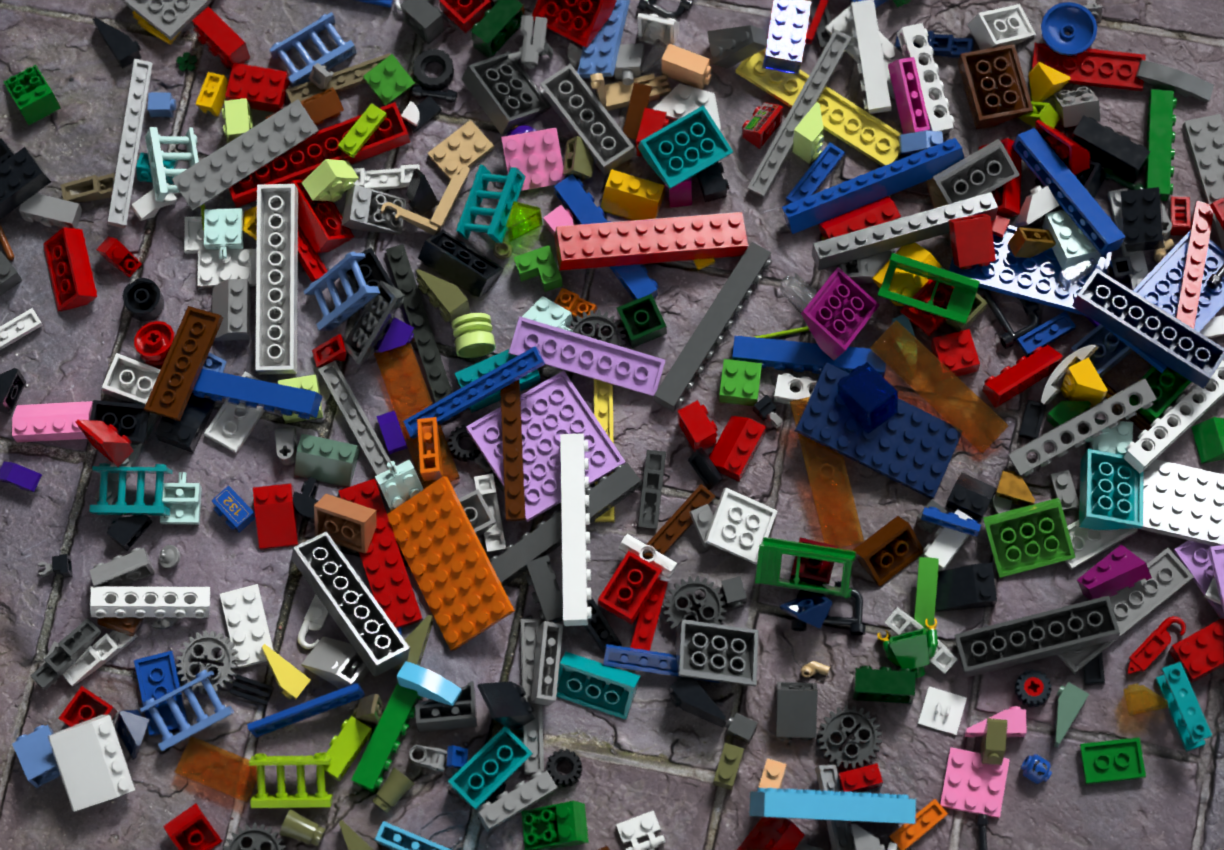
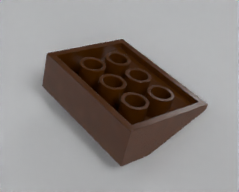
[957,44,1033,130]

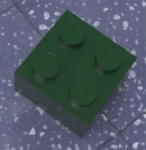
[617,293,667,348]

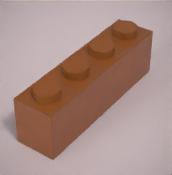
[265,87,344,126]

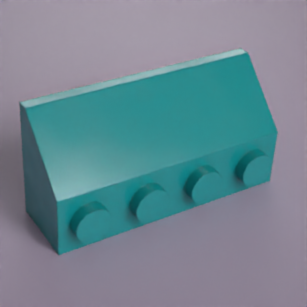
[556,652,640,720]
[448,726,533,810]

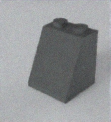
[776,682,818,741]

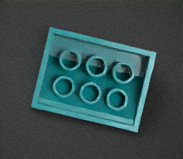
[638,105,733,189]
[1079,449,1144,530]

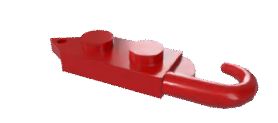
[1127,616,1186,675]

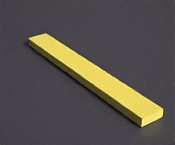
[594,379,614,522]

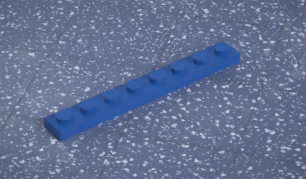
[403,346,545,439]

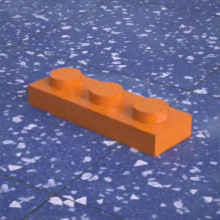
[889,799,948,850]

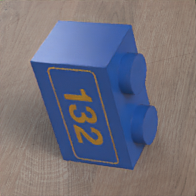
[211,486,256,533]

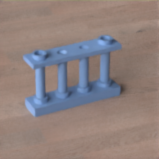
[269,12,356,87]
[303,252,380,331]
[140,670,234,751]

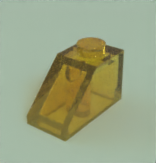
[1123,683,1169,716]

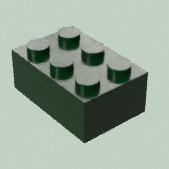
[471,0,525,59]
[853,666,916,704]

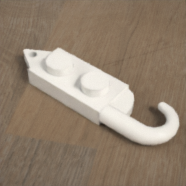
[298,594,329,649]

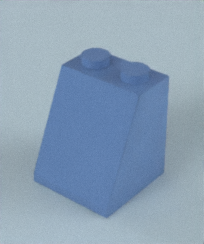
[12,725,61,788]

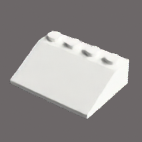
[48,715,135,811]

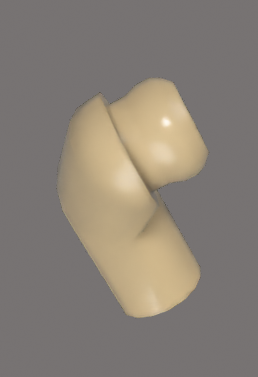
[1154,239,1175,263]
[801,661,830,678]

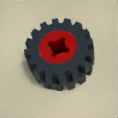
[1015,670,1052,707]

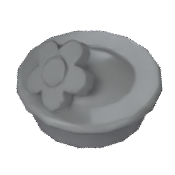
[159,545,181,568]

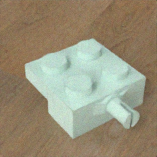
[204,208,244,259]
[522,296,573,332]
[1080,419,1133,455]
[375,460,424,511]
[160,472,202,525]

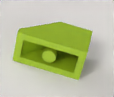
[1018,101,1061,129]

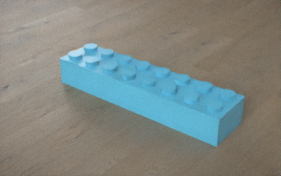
[749,788,916,824]

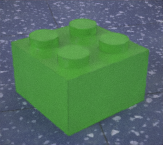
[363,54,415,106]
[719,359,762,406]

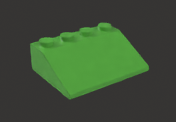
[983,498,1076,578]

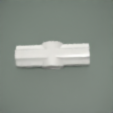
[619,534,677,579]

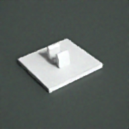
[918,686,967,735]

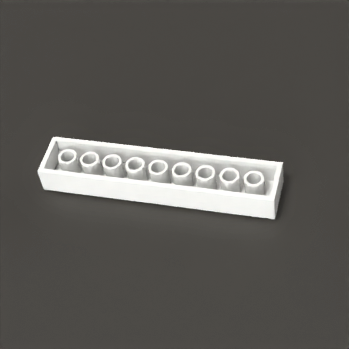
[256,184,298,375]

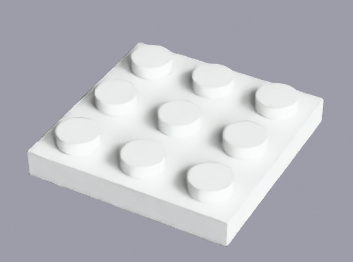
[704,488,777,565]

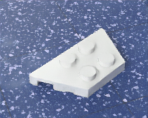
[653,83,721,131]

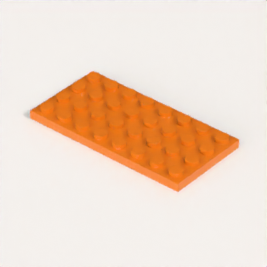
[387,476,515,651]

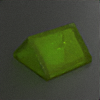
[506,201,543,242]

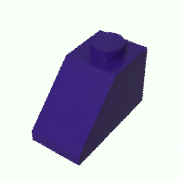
[374,317,414,353]

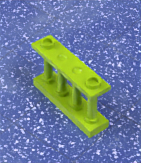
[249,753,333,808]

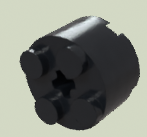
[123,278,164,321]

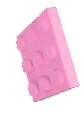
[501,127,565,191]
[940,747,1010,819]

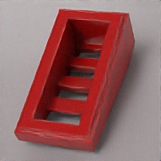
[1170,196,1191,236]

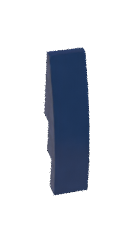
[895,30,974,58]

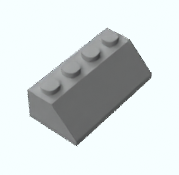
[933,139,1020,204]

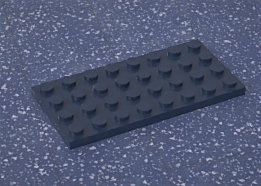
[794,362,963,499]

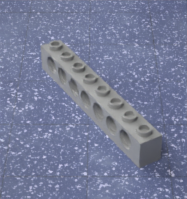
[1007,379,1157,476]

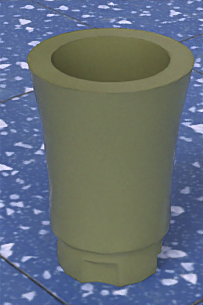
[372,767,415,813]
[279,809,325,846]

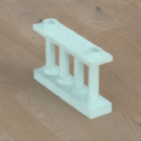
[145,127,199,202]

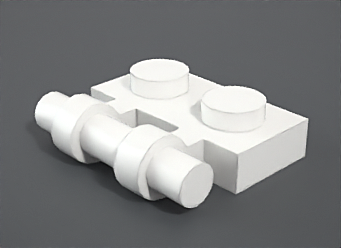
[616,810,665,850]

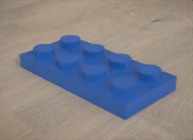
[134,651,188,736]

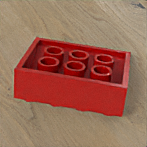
[532,0,617,48]

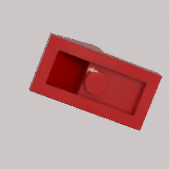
[312,334,346,368]

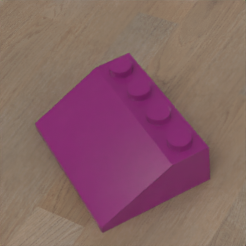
[801,267,880,360]

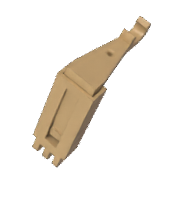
[590,73,671,111]
[381,166,470,235]

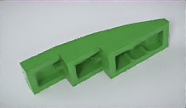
[914,557,939,630]

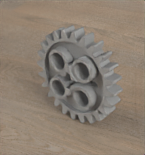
[176,631,240,694]

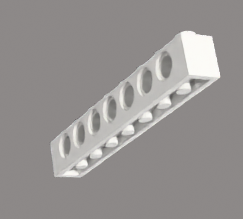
[1123,361,1224,474]

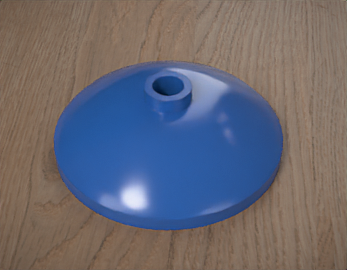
[1041,2,1097,55]

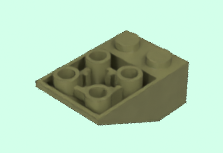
[416,269,471,325]

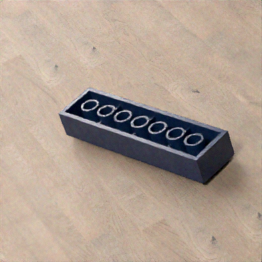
[1072,268,1224,389]

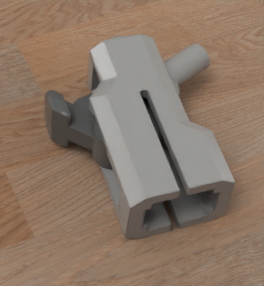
[508,16,553,69]

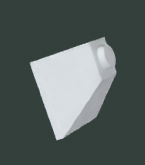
[1015,185,1059,227]

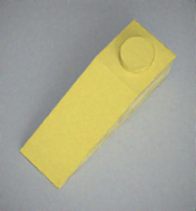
[261,644,311,700]

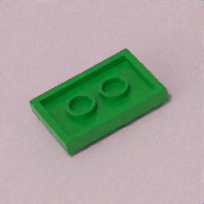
[1079,737,1146,785]

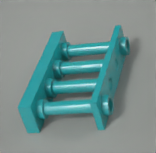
[456,164,526,243]
[89,463,173,516]
[1155,662,1213,752]

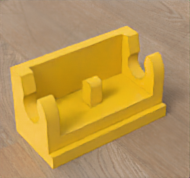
[195,72,229,117]

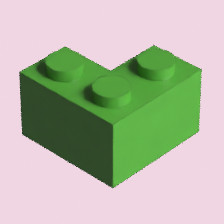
[514,245,563,292]

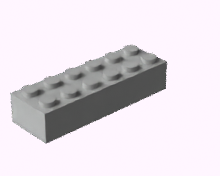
[540,64,635,176]

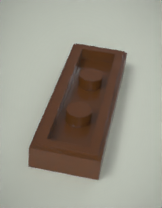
[623,82,652,140]

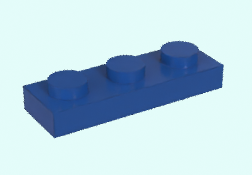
[1017,311,1076,357]
[921,507,981,537]

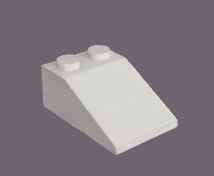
[968,4,1036,50]
[638,13,680,48]
[102,353,160,405]

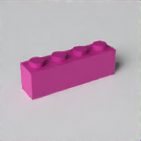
[888,57,931,134]

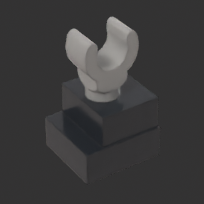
[753,395,783,429]
[38,554,73,578]

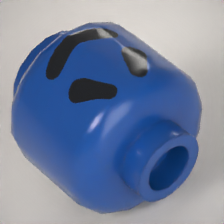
[1021,754,1052,784]

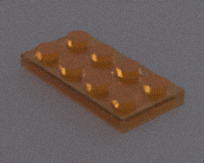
[175,736,257,803]

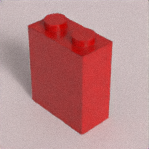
[948,213,996,269]

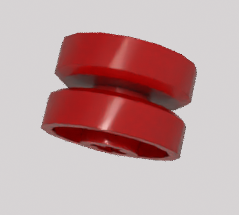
[134,321,175,370]

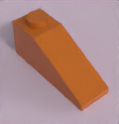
[417,417,443,481]

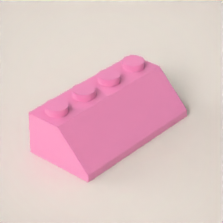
[12,401,93,443]

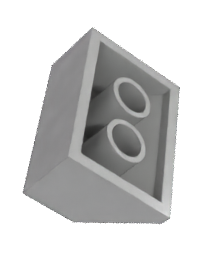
[212,279,251,341]
[89,548,155,587]

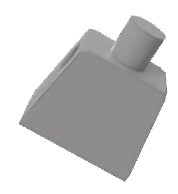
[614,43,644,85]

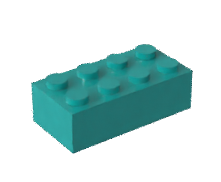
[454,349,541,413]

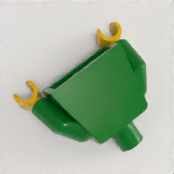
[877,618,938,678]

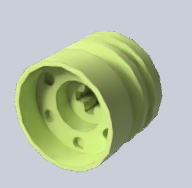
[451,313,496,358]

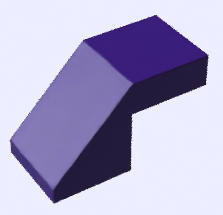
[376,410,407,454]
[0,461,42,492]

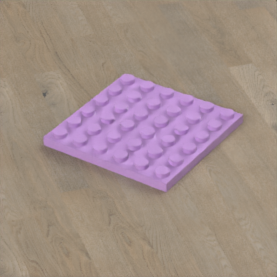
[466,370,626,522]

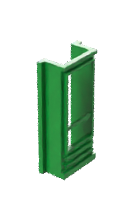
[877,253,980,325]
[755,537,856,598]

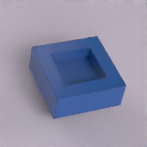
[447,745,468,769]

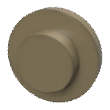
[493,241,512,260]

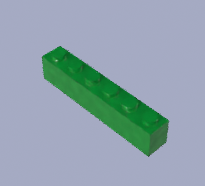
[1145,89,1177,201]
[351,683,424,793]

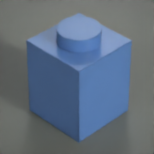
[148,92,176,117]

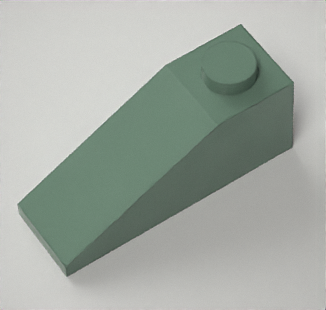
[1054,682,1089,748]

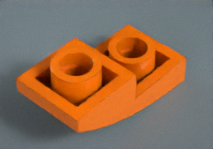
[554,288,597,318]

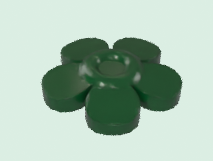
[176,52,198,72]

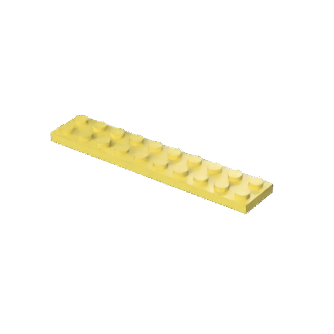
[736,48,902,166]

